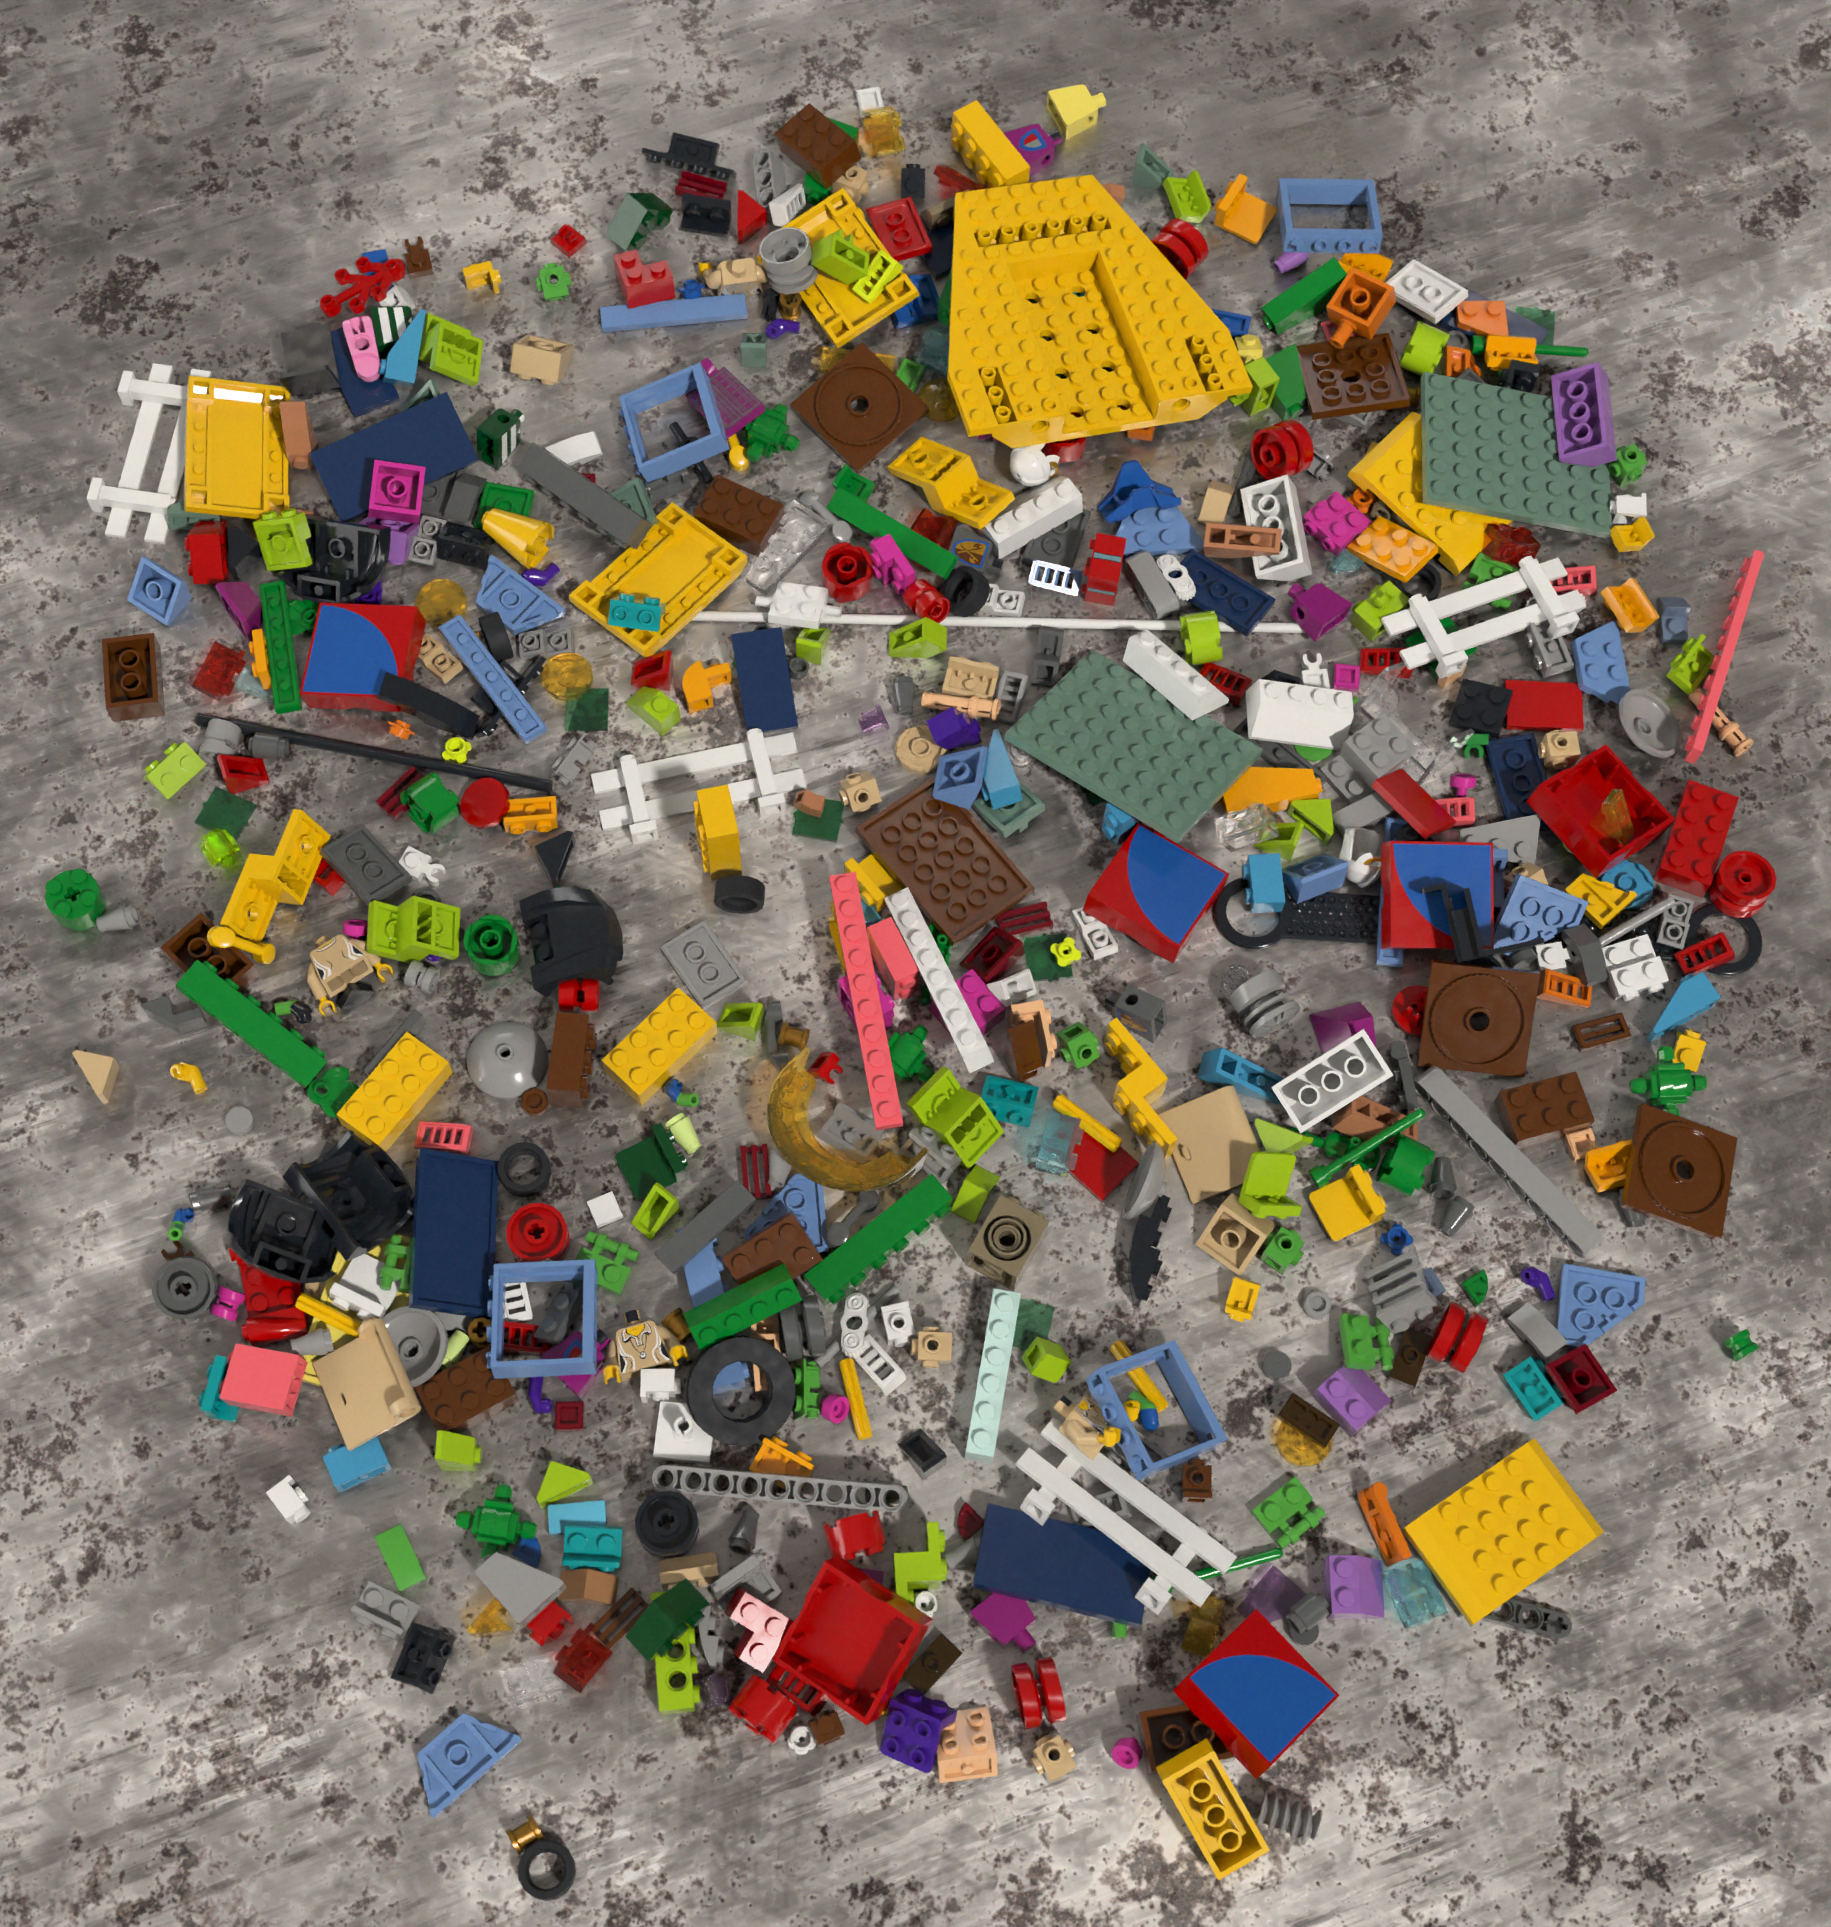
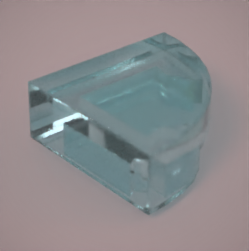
[1329,549,1365,574]

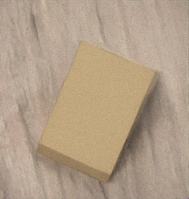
[1197,480,1236,526]
[72,1050,120,1105]

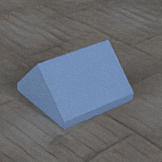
[127,556,192,626]
[932,746,988,809]
[1282,853,1348,904]

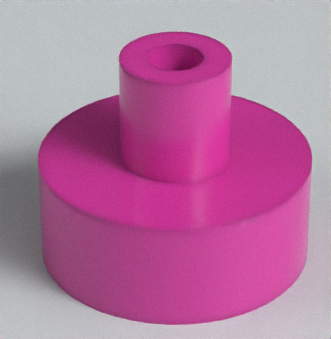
[1449,773,1476,797]
[343,919,368,940]
[820,1393,850,1424]
[1111,1737,1143,1769]

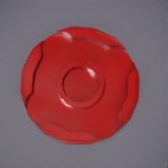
[460,778,510,829]

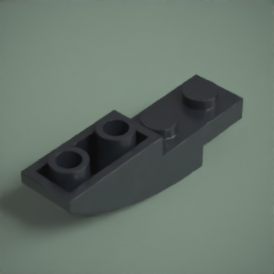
[1128,1195,1172,1308]

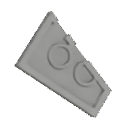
[1457,814,1541,865]

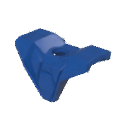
[1097,460,1181,523]

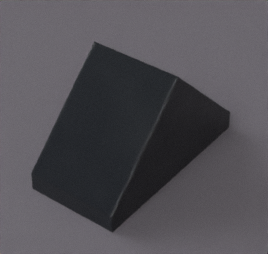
[227,523,263,580]
[535,831,576,888]
[898,1428,947,1481]

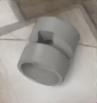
[198,719,242,766]

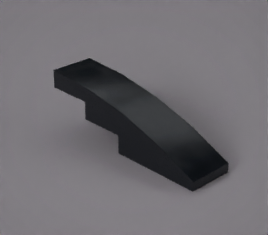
[377,672,480,740]

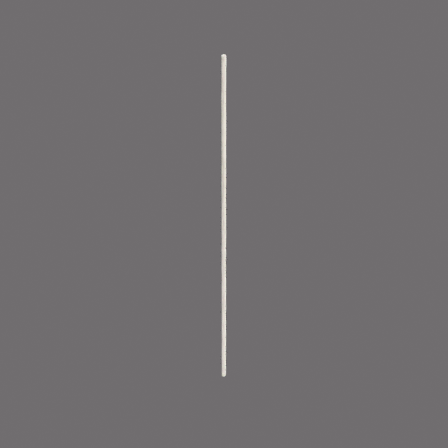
[691,611,1306,633]

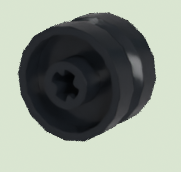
[635,1491,700,1560]

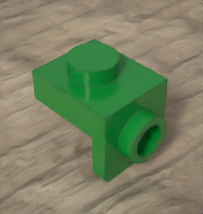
[833,464,876,503]

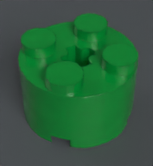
[400,772,459,835]
[45,869,106,931]
[463,915,521,976]
[1376,1133,1435,1196]

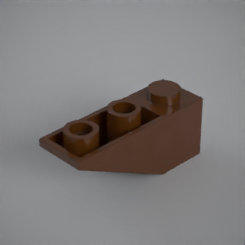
[1003,1019,1043,1083]

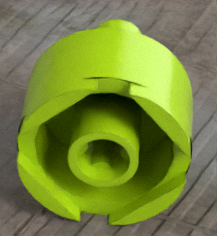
[1399,321,1450,376]
[1179,610,1223,665]

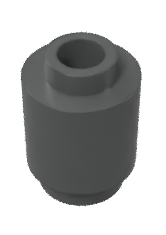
[248,732,289,761]
[1285,1592,1329,1634]

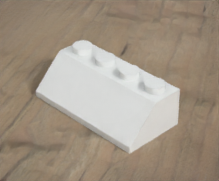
[1240,474,1312,581]
[975,475,1083,559]
[1123,629,1229,721]
[1246,679,1354,751]
[1271,1029,1393,1133]

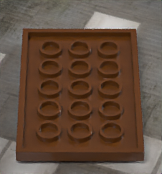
[855,776,1035,947]

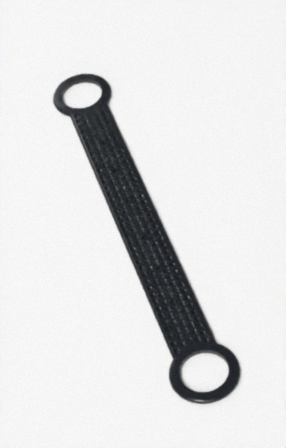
[1214,878,1762,976]

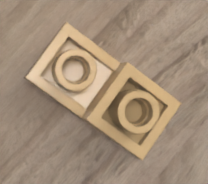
[417,633,464,684]

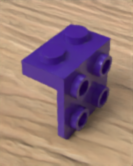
[880,1689,957,1773]

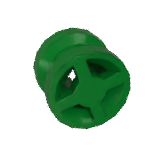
[1723,1329,1759,1362]

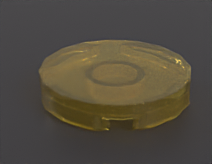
[416,579,467,628]
[541,653,594,701]
[1276,1421,1332,1468]

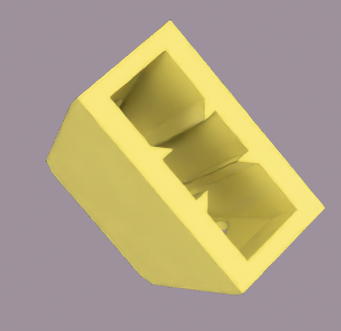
[1046,84,1106,140]

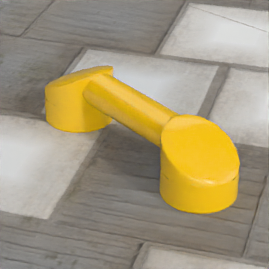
[727,433,749,471]
[207,926,276,964]

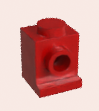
[527,1601,574,1647]

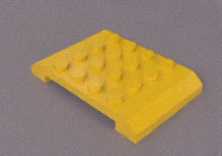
[781,188,920,349]
[184,375,290,519]
[1347,412,1513,577]
[569,502,748,657]
[1402,1438,1604,1626]

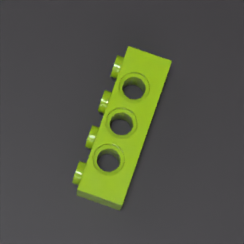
[650,1591,700,1715]

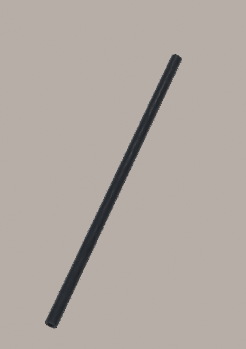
[197,713,553,793]

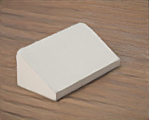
[986,968,1037,1007]

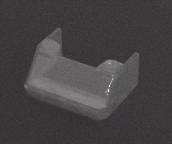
[1349,662,1475,786]

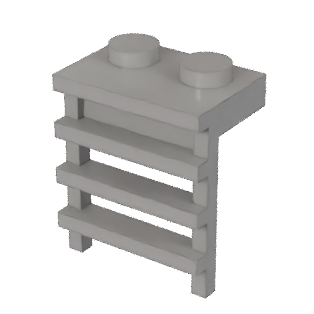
[1364,1244,1443,1334]
[710,1551,783,1627]

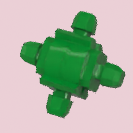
[741,403,800,462]
[887,1024,935,1083]
[1629,1046,1707,1116]
[456,1484,538,1559]

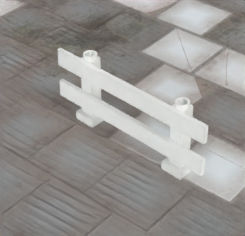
[86,363,212,544]
[1381,556,1586,679]
[591,728,807,845]
[1015,1417,1237,1615]

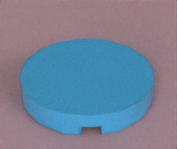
[1601,860,1654,910]

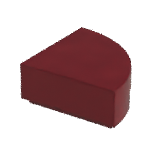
[957,1502,984,1542]

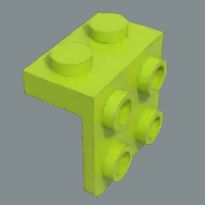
[1238,1151,1302,1219]

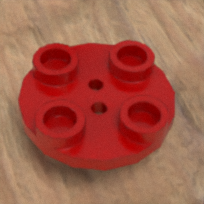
[1391,985,1427,1038]

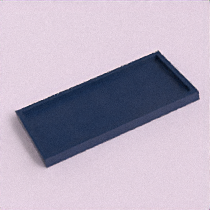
[309,392,480,522]
[409,1148,499,1319]
[971,1503,1150,1628]

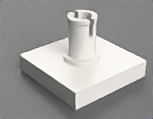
[653,1401,713,1465]

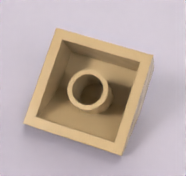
[510,334,574,385]
[1195,1193,1277,1276]

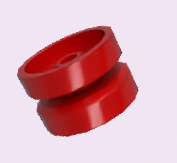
[1150,219,1209,280]
[1250,419,1314,480]
[1708,851,1777,918]
[506,1203,570,1263]
[1426,1301,1488,1373]
[1011,1656,1066,1730]

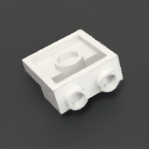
[1602,934,1669,1001]

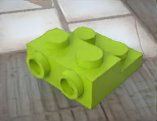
[253,508,313,571]

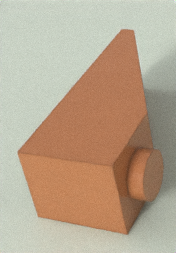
[279,401,318,469]
[1203,523,1282,559]
[1332,1095,1418,1143]

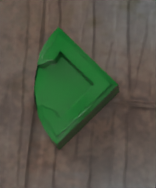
[1459,1269,1488,1308]

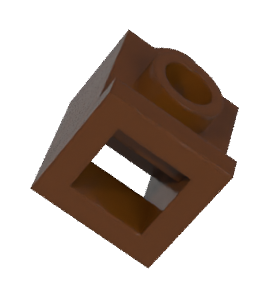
[1181,1459,1212,1504]
[808,1709,846,1749]

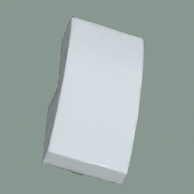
[545,431,603,466]
[980,584,1026,617]
[1072,907,1118,961]

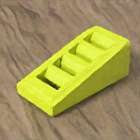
[852,249,904,304]

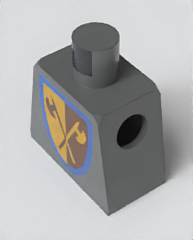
[942,526,1005,583]
[1104,986,1167,1044]

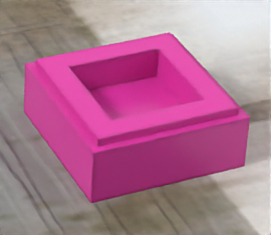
[1332,664,1360,693]

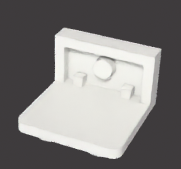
[329,1254,401,1320]

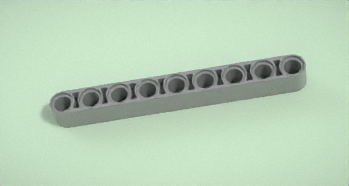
[1414,1065,1603,1258]
[652,1464,907,1512]

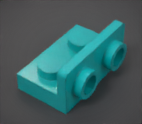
[981,1075,1039,1127]
[1503,1356,1567,1422]
[562,1524,623,1572]

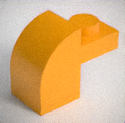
[682,660,732,714]

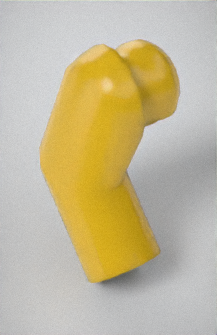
[170,1062,208,1094]

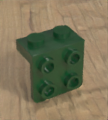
[615,1123,688,1201]

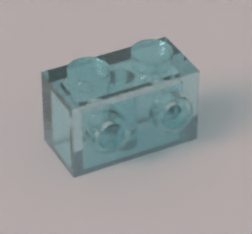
[1035,1111,1084,1178]

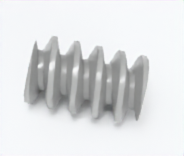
[1257,1789,1323,1845]

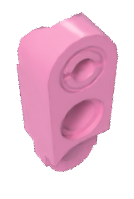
[342,315,381,382]

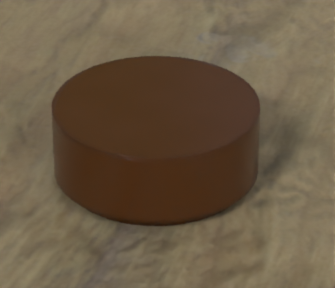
[521,1088,549,1117]

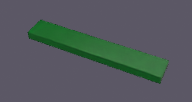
[826,487,959,580]
[259,580,303,715]

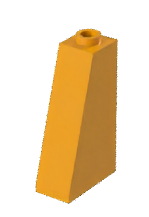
[1221,767,1323,823]

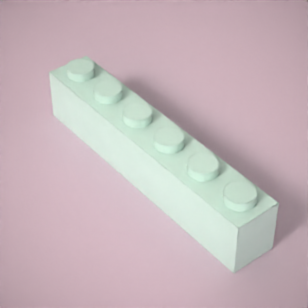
[964,1289,1021,1464]

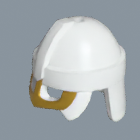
[1010,443,1060,486]
[1339,827,1381,888]

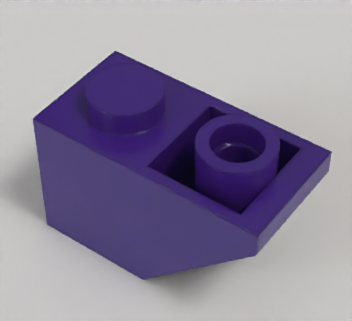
[926,707,982,749]

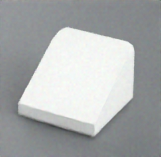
[379,285,415,310]

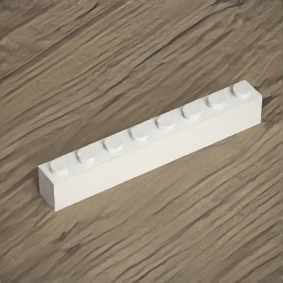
[884,887,994,1073]

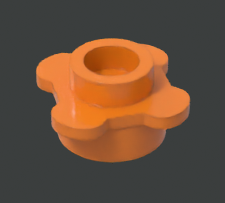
[1347,487,1377,514]
[387,719,415,740]

